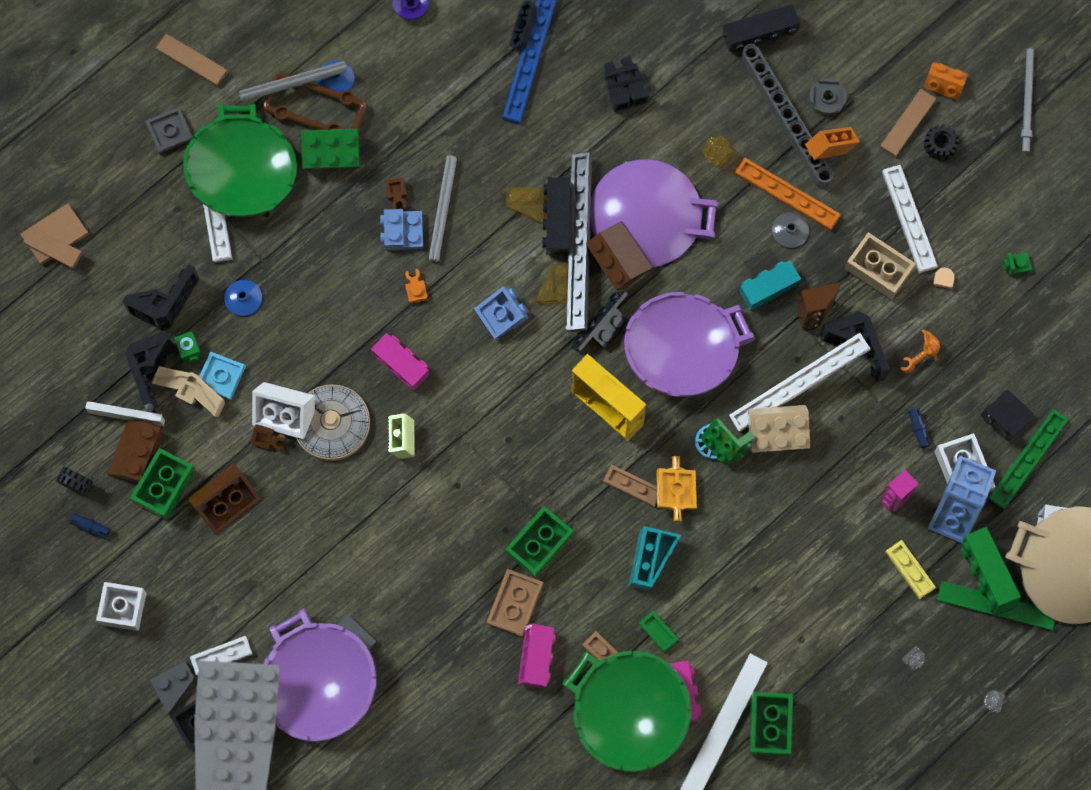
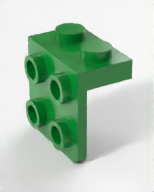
[701,418,755,467]

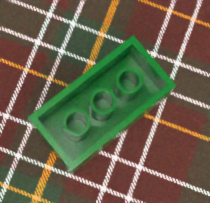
[960,527,1021,616]

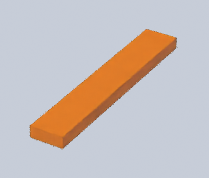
[735,158,841,231]

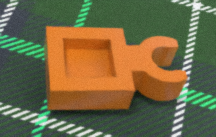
[405,269,428,304]

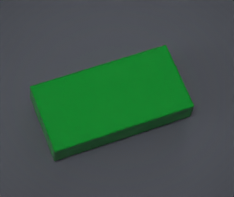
[638,611,679,653]

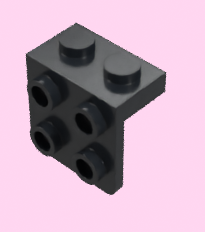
[980,390,1034,442]

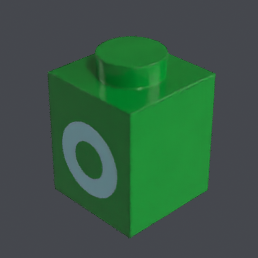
[174,331,202,363]

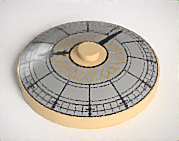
[296,385,370,461]

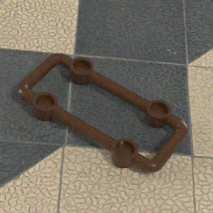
[263,73,367,130]

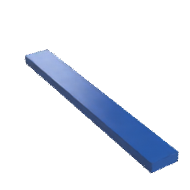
[503,0,557,124]

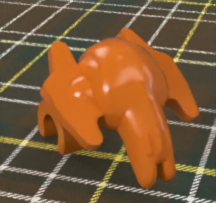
[901,330,940,374]

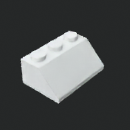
[252,382,315,439]

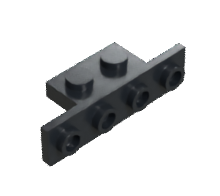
[571,291,629,351]

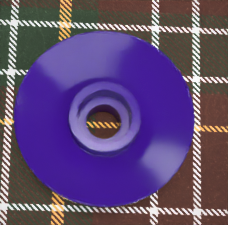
[392,0,429,20]

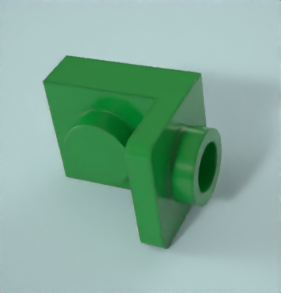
[1003,252,1032,276]

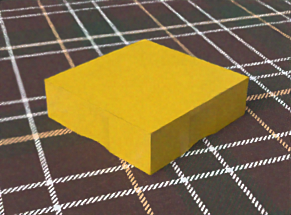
[571,354,646,441]

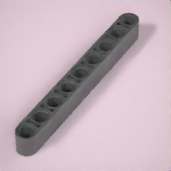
[742,44,833,189]

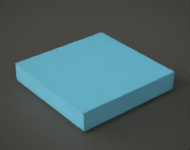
[200,352,246,401]

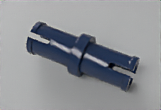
[908,408,931,448]
[69,513,111,539]

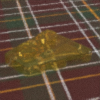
[506,187,544,224]
[536,263,569,304]

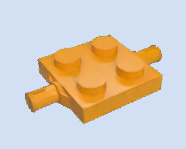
[656,456,697,522]

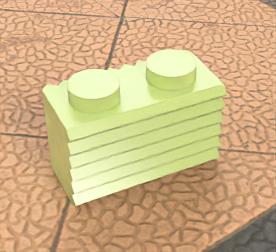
[388,414,415,459]

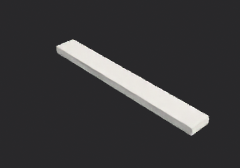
[729,333,871,432]
[680,654,768,790]

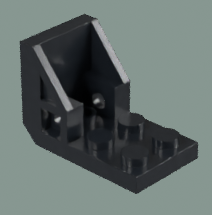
[122,264,200,330]
[820,312,890,382]
[125,331,174,413]

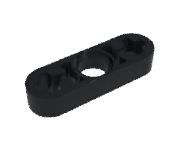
[510,0,538,52]

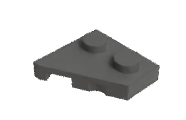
[150,661,195,714]

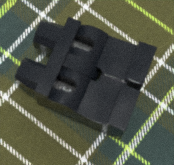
[604,57,649,112]

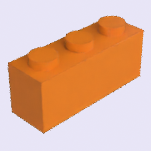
[805,127,860,160]

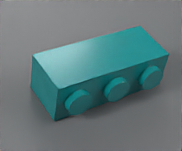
[739,260,801,311]

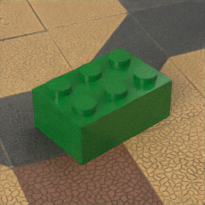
[301,129,360,168]
[130,448,196,521]
[505,506,574,579]
[749,692,793,757]

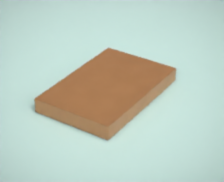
[20,204,89,265]
[486,569,544,638]

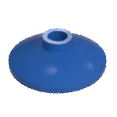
[318,61,354,93]
[224,280,262,317]

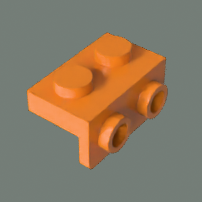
[924,62,968,100]

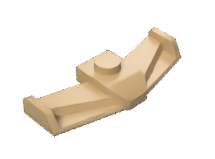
[151,366,225,417]

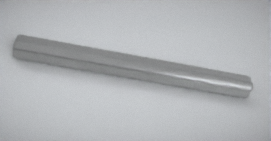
[239,61,347,101]
[429,156,457,262]

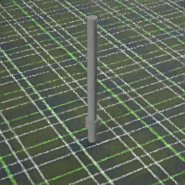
[1021,48,1034,154]

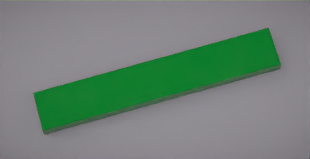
[987,409,1069,511]
[937,581,1055,631]

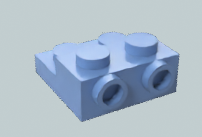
[380,209,423,250]
[474,286,529,340]

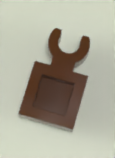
[385,177,407,210]
[251,424,287,450]

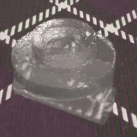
[901,646,925,669]
[984,690,1005,714]

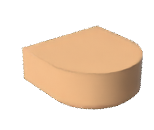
[933,268,954,289]

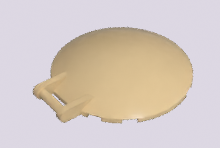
[1005,506,1091,624]

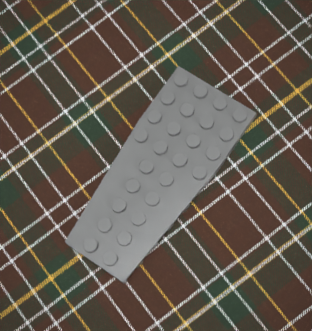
[195,661,279,790]

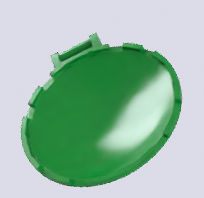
[183,103,297,217]
[562,651,691,771]

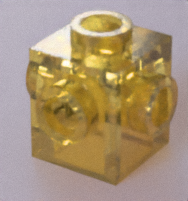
[702,135,736,167]

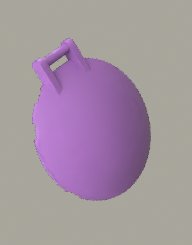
[590,160,718,268]
[624,292,755,397]
[264,608,376,741]

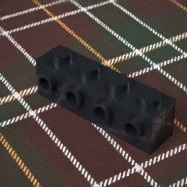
[722,4,800,52]
[542,177,570,255]

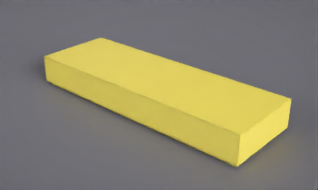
[885,540,936,600]

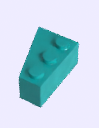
[628,526,682,591]

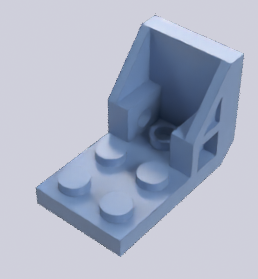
[928,456,996,543]

